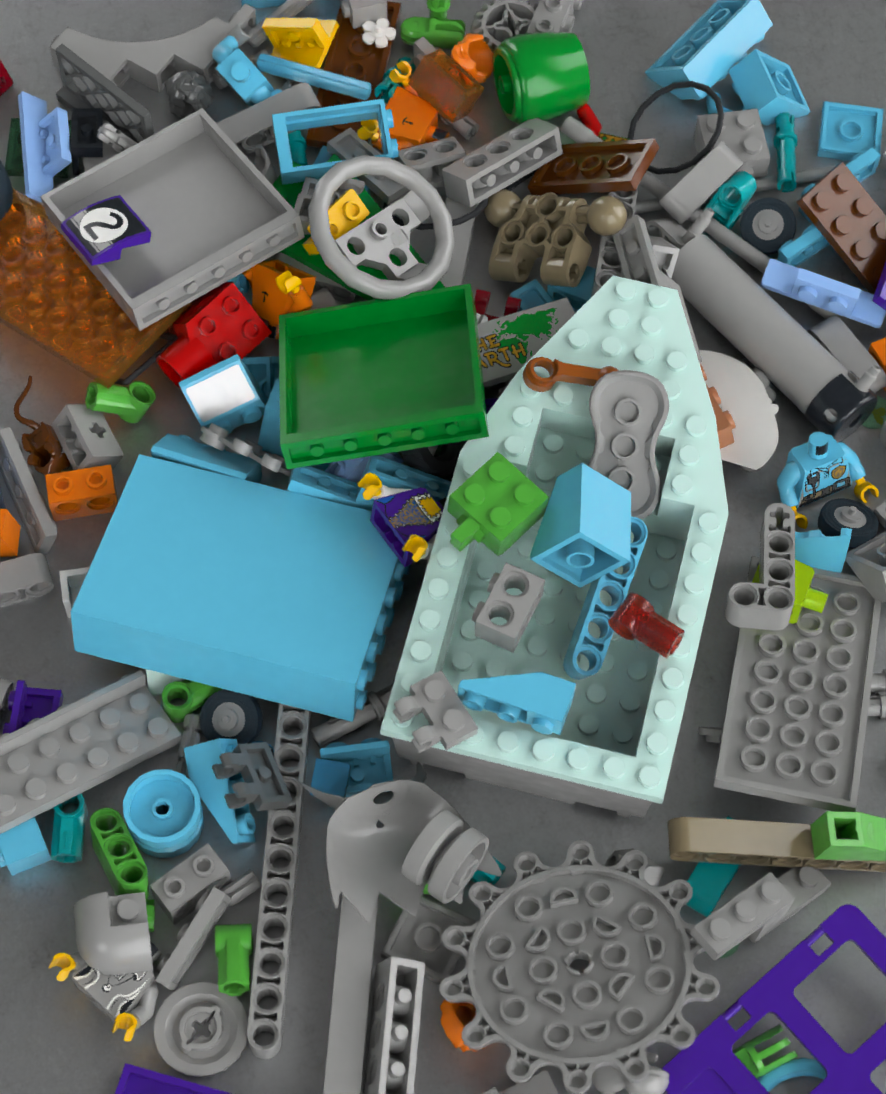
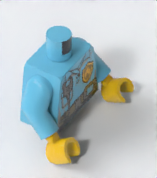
[777,432,879,529]

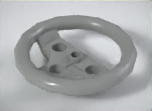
[308,155,455,299]

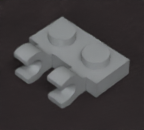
[393,670,478,753]

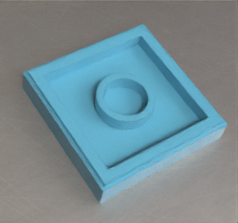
[817,101,884,161]

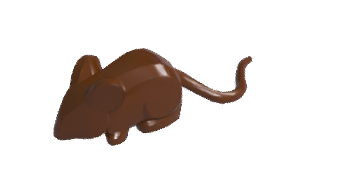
[14,376,71,475]

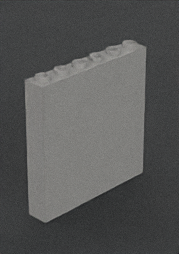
[40,108,305,331]

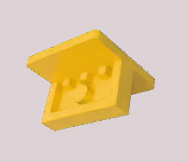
[262,17,339,69]

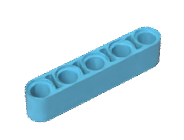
[563,517,648,680]

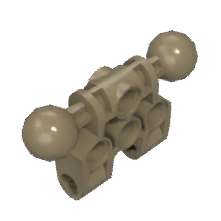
[484,189,627,287]

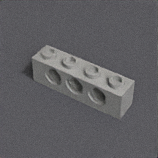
[442,118,563,208]
[363,956,425,1094]

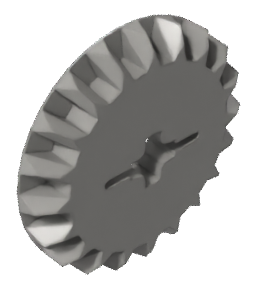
[153,982,248,1078]

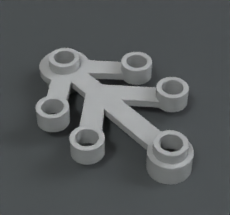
[199,423,291,485]

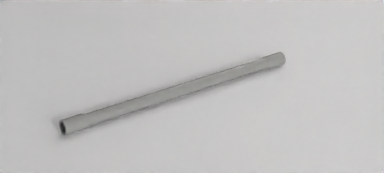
[560,116,841,319]

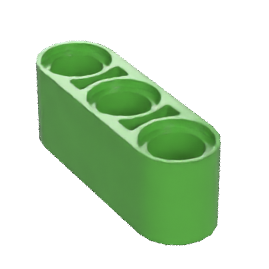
[90,808,149,900]

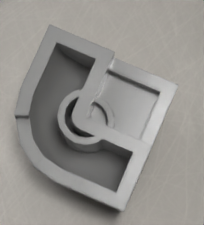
[73,892,153,975]

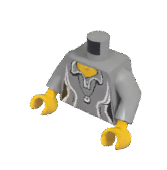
[48,941,162,1042]

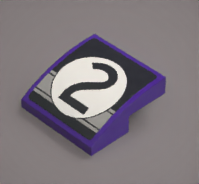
[61,195,152,266]

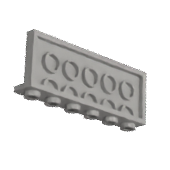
[0,670,182,834]

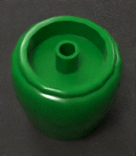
[493,32,590,125]

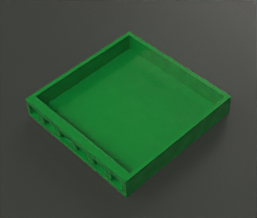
[279,283,489,469]

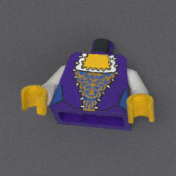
[357,473,447,567]

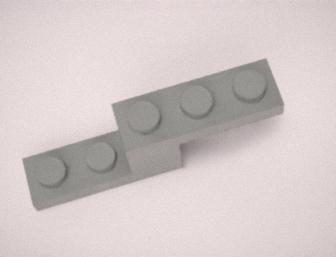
[613,215,702,363]
[690,866,831,961]

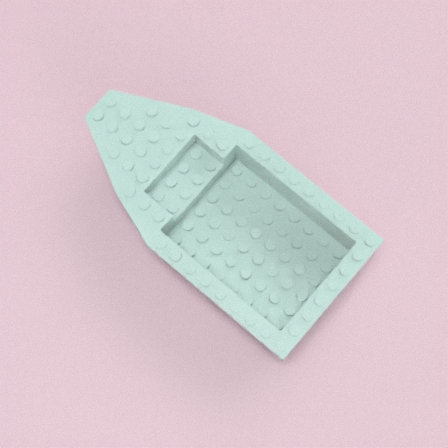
[380,275,729,818]

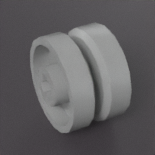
[401,809,489,905]

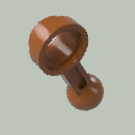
[523,357,619,392]

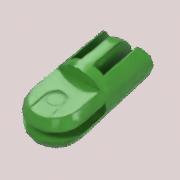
[400,17,466,50]
[732,1024,798,1079]

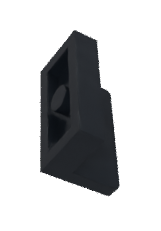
[71,108,103,176]

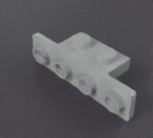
[526,0,583,33]

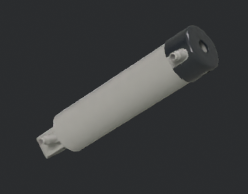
[645,207,881,442]

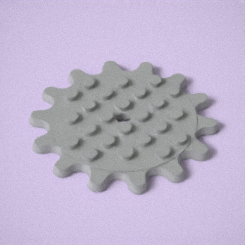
[439,840,720,1094]

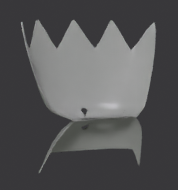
[296,762,502,923]

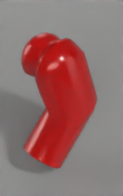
[576,104,602,137]

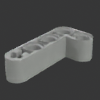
[724,503,795,630]

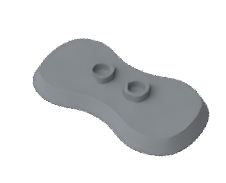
[587,370,669,520]

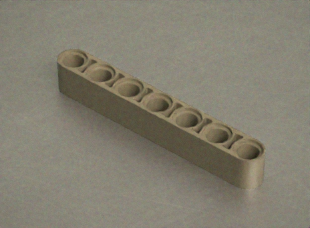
[667,817,886,872]

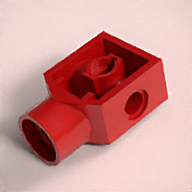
[156,282,272,389]

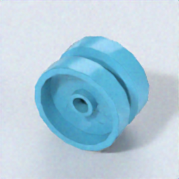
[123,769,204,858]

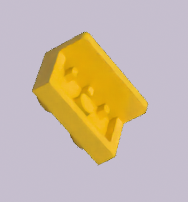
[302,189,370,255]

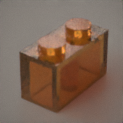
[408,48,485,123]

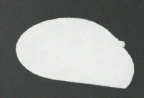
[699,350,779,470]

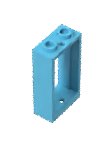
[272,99,399,185]

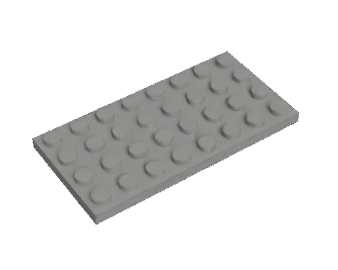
[713,556,881,812]

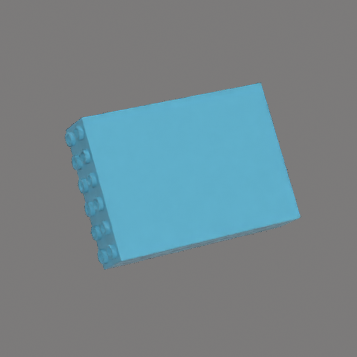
[71,454,411,722]

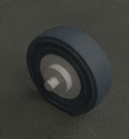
[740,197,796,254]
[818,498,879,549]
[200,689,263,744]

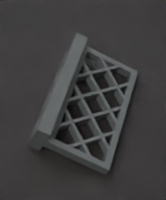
[55,44,154,143]

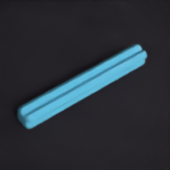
[256,53,372,100]

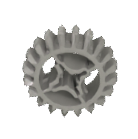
[471,0,538,53]

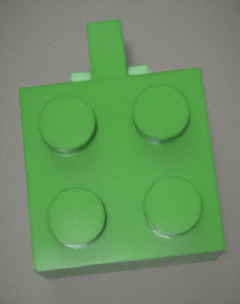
[447,452,549,556]

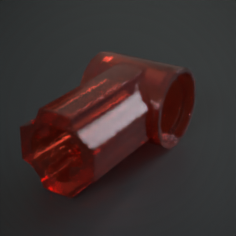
[608,592,685,658]

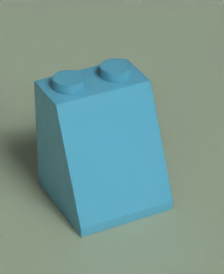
[530,463,631,588]

